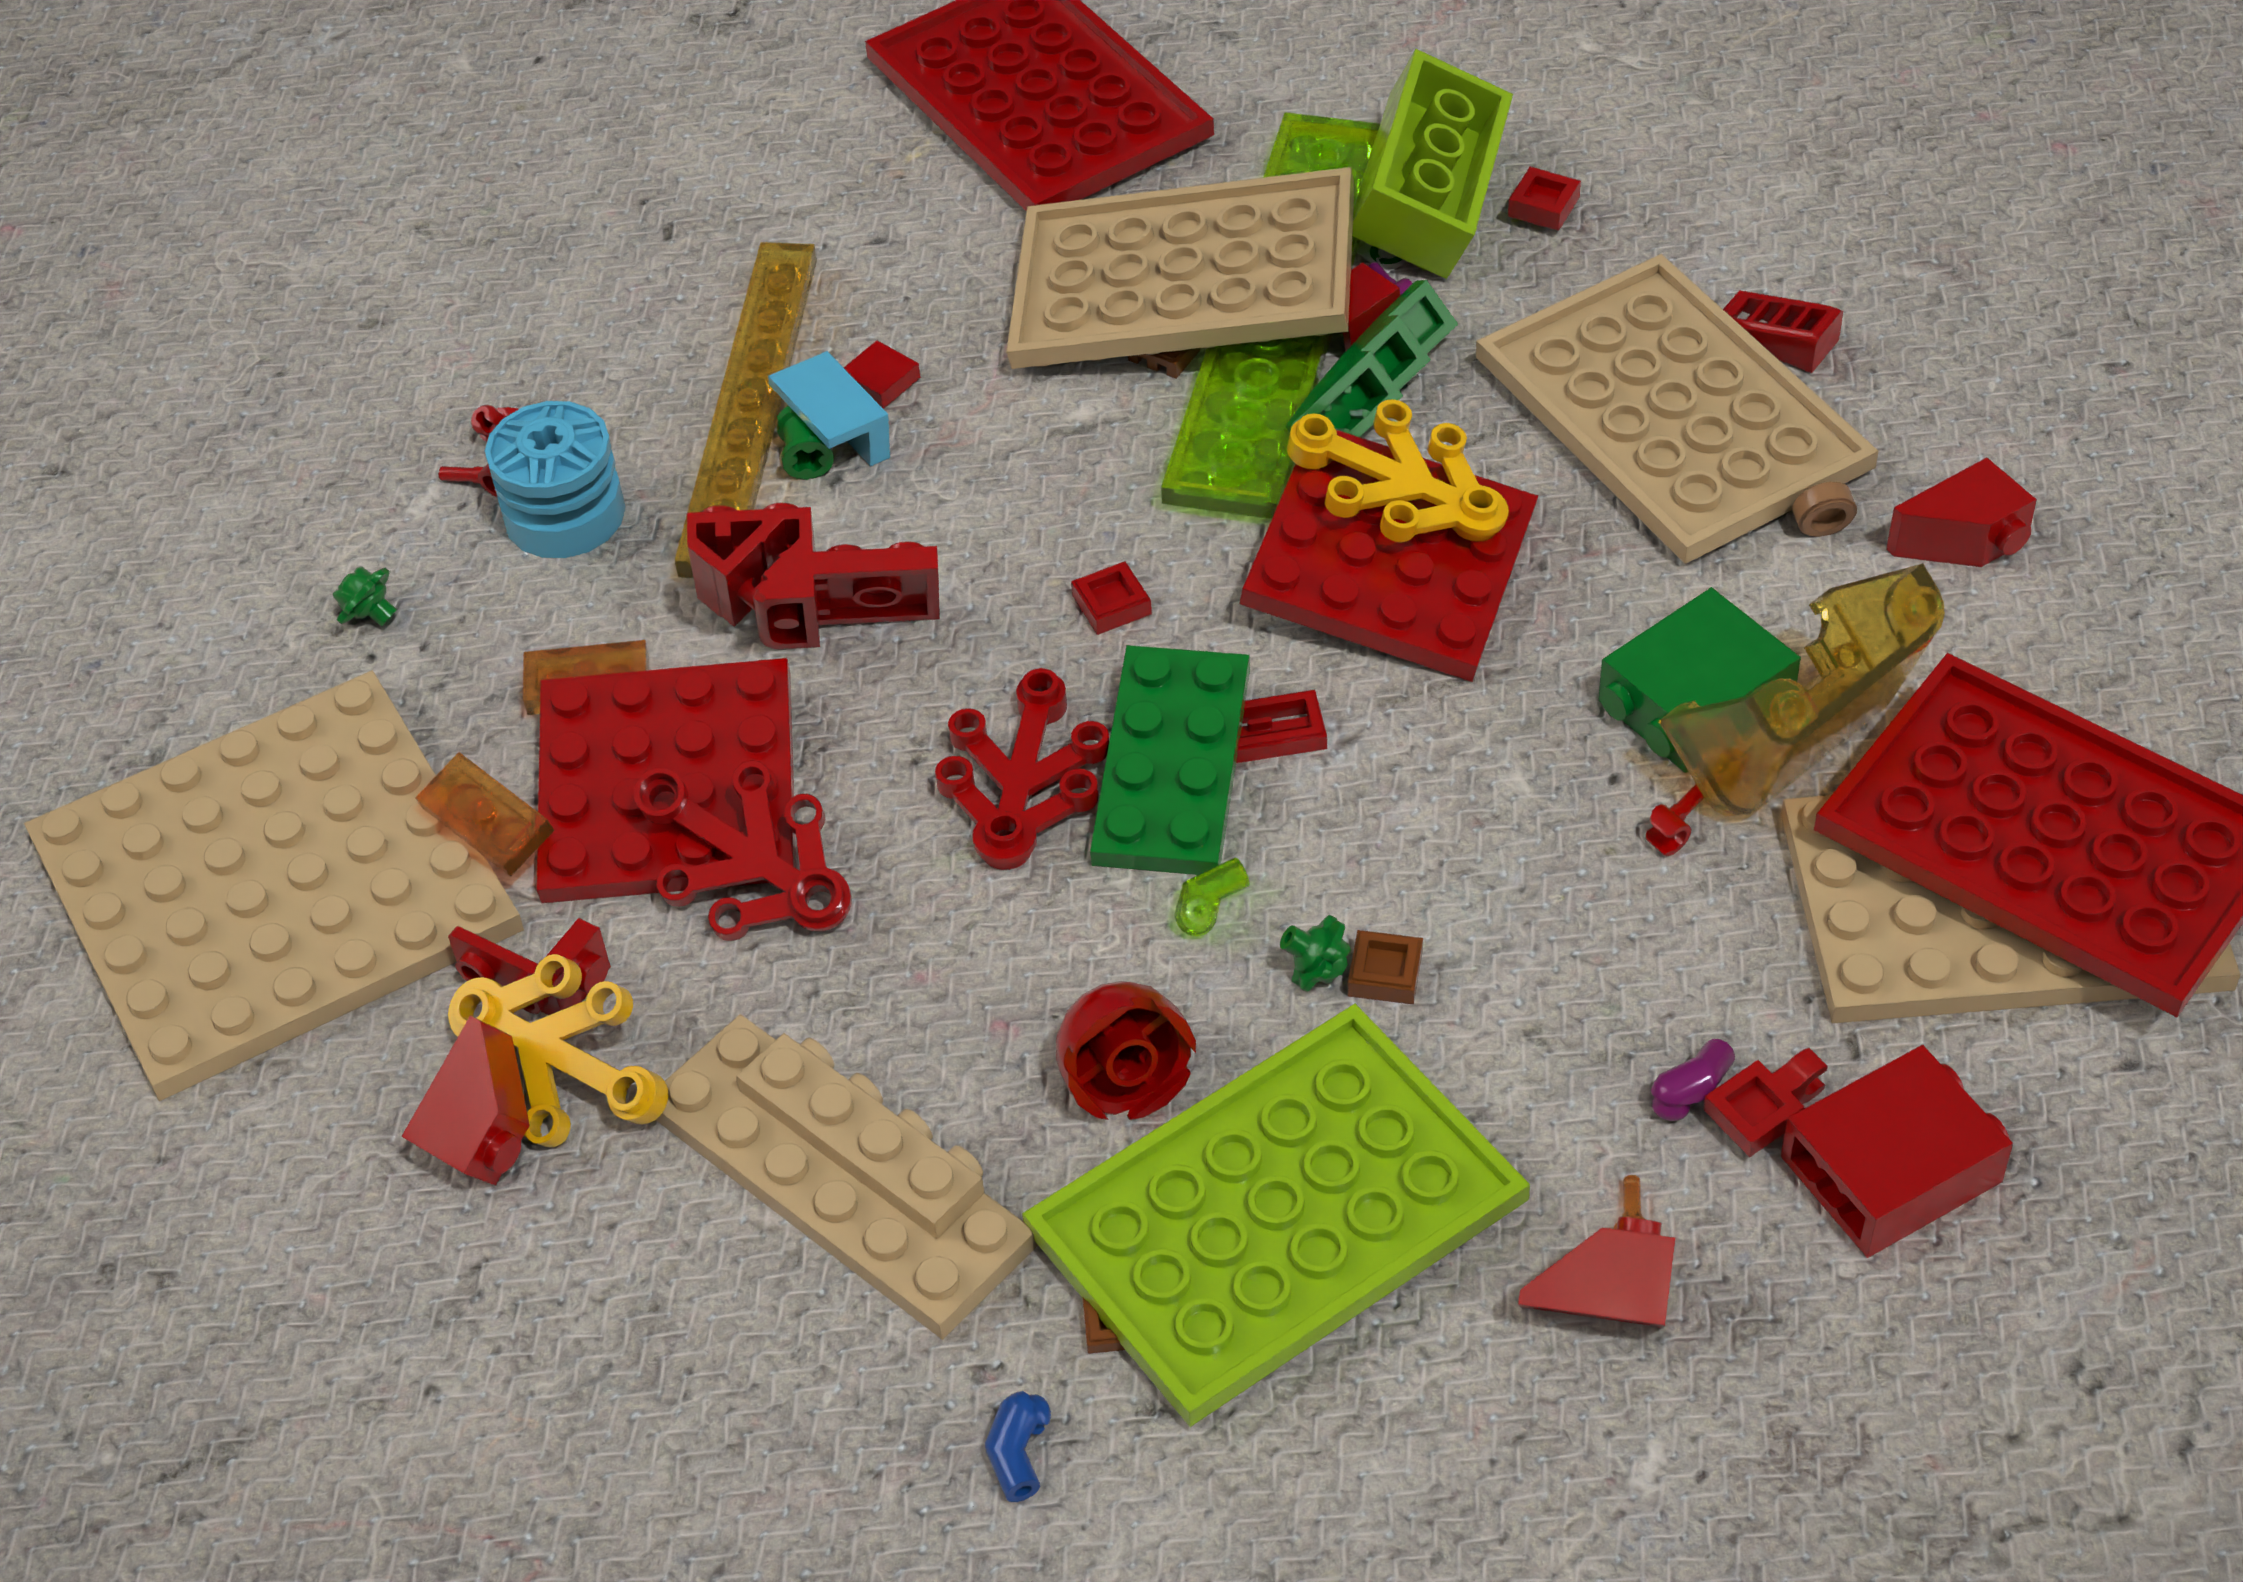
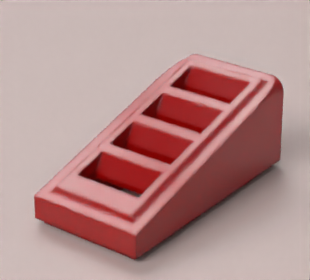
[1723,290,1843,373]

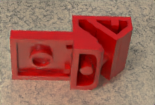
[687,503,940,649]

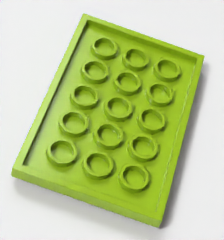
[1022,1003,1530,1427]

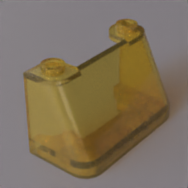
[1658,563,1945,816]

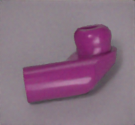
[1651,1039,1735,1121]

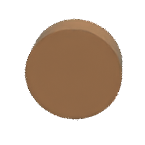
[1792,482,1857,537]

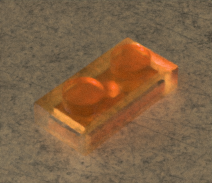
[523,640,649,715]
[415,752,554,877]

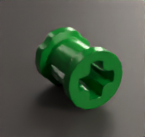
[777,406,834,480]

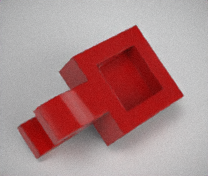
[1704,1048,1828,1158]

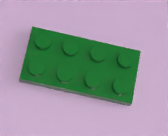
[1090,645,1250,877]

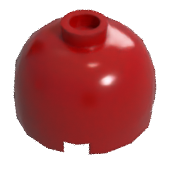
[1056,981,1196,1120]

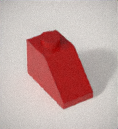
[1886,457,2037,567]
[401,1015,530,1186]
[1518,1217,1675,1328]

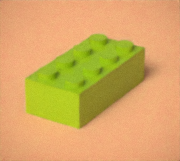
[1352,49,1513,279]

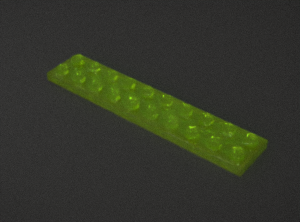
[1161,112,1380,519]

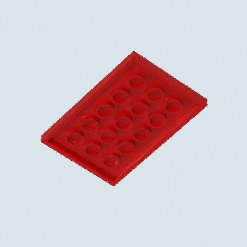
[865,0,1214,211]
[1814,653,2243,1018]

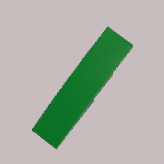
[1285,279,1458,437]

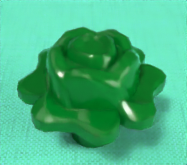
[333,566,398,627]
[1280,915,1351,992]

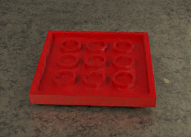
[1239,430,1538,682]
[537,658,797,904]

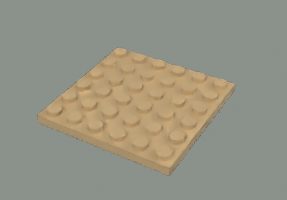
[24,670,524,1101]

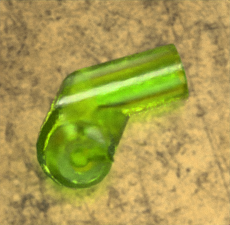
[1174,857,1250,936]

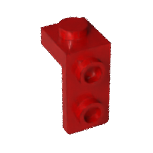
[448,918,611,1015]

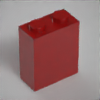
[1781,1044,2013,1258]

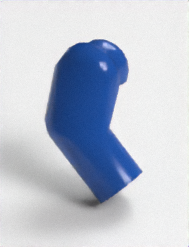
[985,1391,1051,1502]

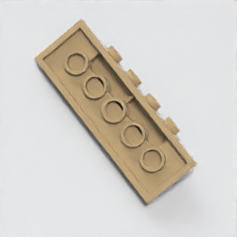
[656,1014,1038,1340]

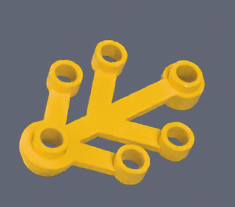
[1287,399,1508,542]
[448,954,668,1148]

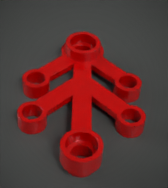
[935,668,1109,870]
[633,760,852,941]

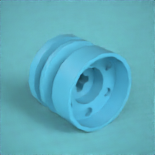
[485,401,626,558]

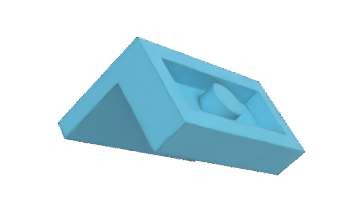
[768,351,890,466]

